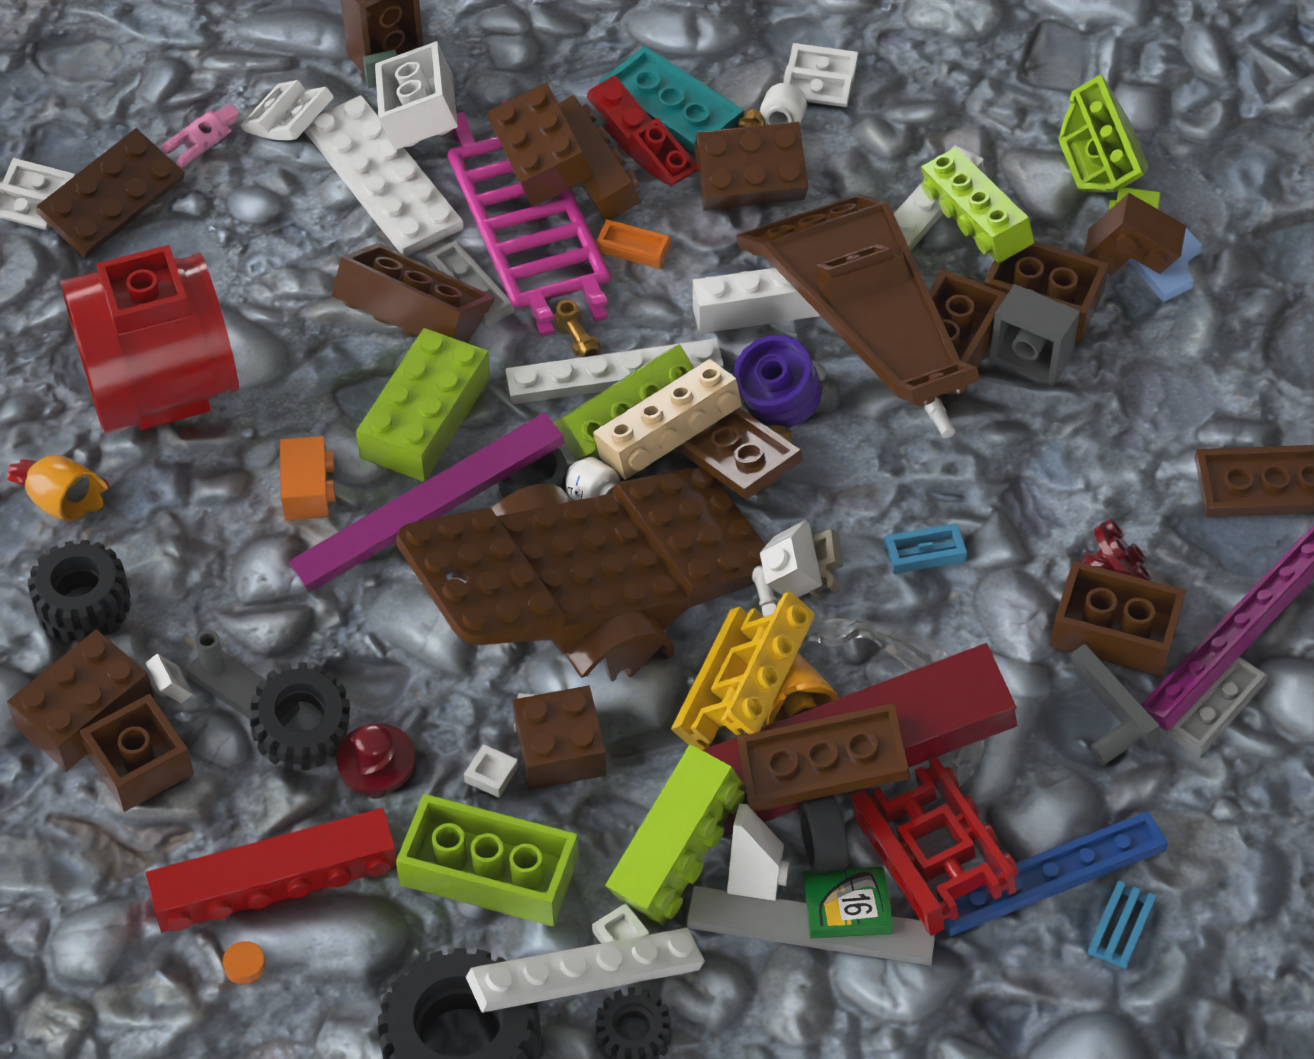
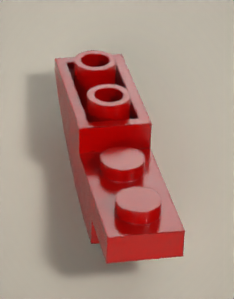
[587,75,697,187]

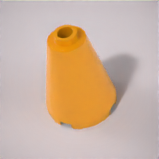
[765,652,839,726]

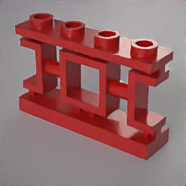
[850,756,1019,936]

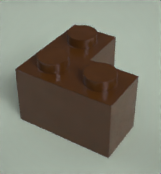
[1083,193,1186,275]

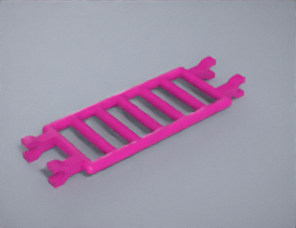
[447,99,611,338]

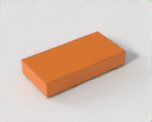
[596,219,672,269]

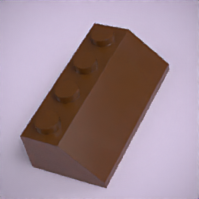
[332,243,495,343]

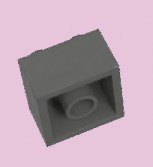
[989,284,1080,386]

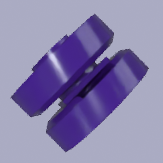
[733,335,823,429]

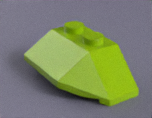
[1058,74,1149,193]

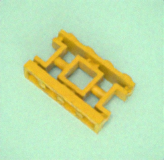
[671,591,815,750]

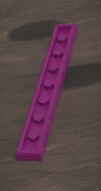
[289,412,565,593]
[1140,525,1314,731]

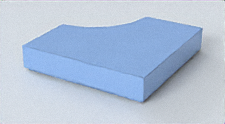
[1128,222,1202,302]

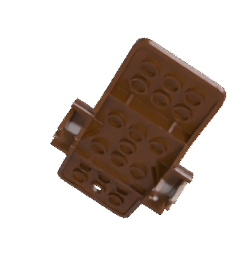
[396,467,766,682]

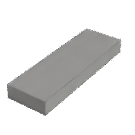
[427,240,515,328]
[1167,657,1268,758]

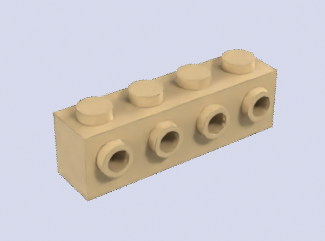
[593,359,742,480]

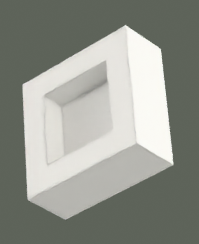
[146,654,193,703]
[464,744,518,798]
[592,903,649,943]

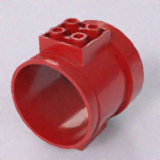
[60,245,239,435]

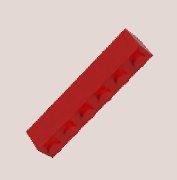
[145,808,397,933]

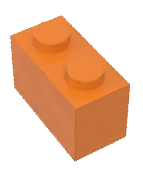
[280,436,336,520]

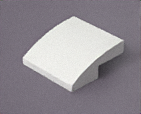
[783,43,858,107]
[240,80,334,140]
[0,158,75,230]

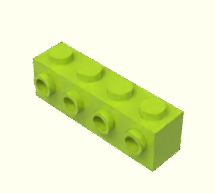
[921,147,1035,263]
[554,344,694,460]

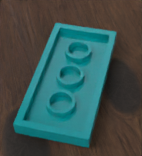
[599,46,744,153]

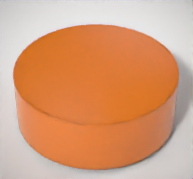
[223,941,266,985]

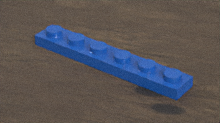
[934,811,1168,937]

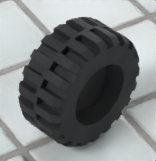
[378,948,542,1059]

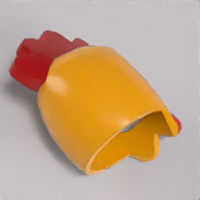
[7,454,109,522]

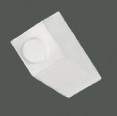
[760,520,822,598]
[727,803,790,901]

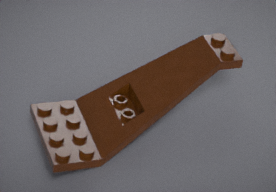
[736,194,980,406]

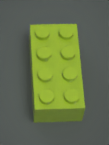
[356,328,490,482]
[605,744,745,926]
[396,794,579,927]

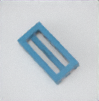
[884,523,967,574]
[1088,880,1157,969]

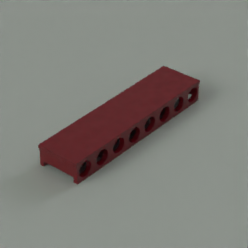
[702,643,1018,838]

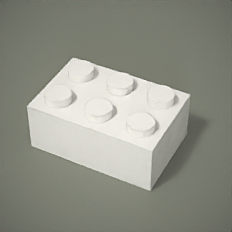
[375,41,458,150]

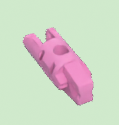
[161,103,239,169]

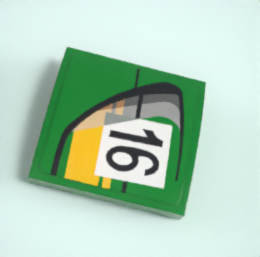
[802,867,893,939]

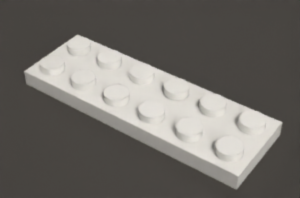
[304,95,464,256]

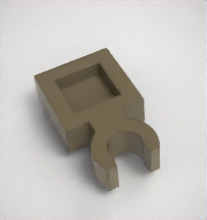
[810,529,843,600]

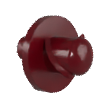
[1081,518,1151,580]
[336,723,416,799]

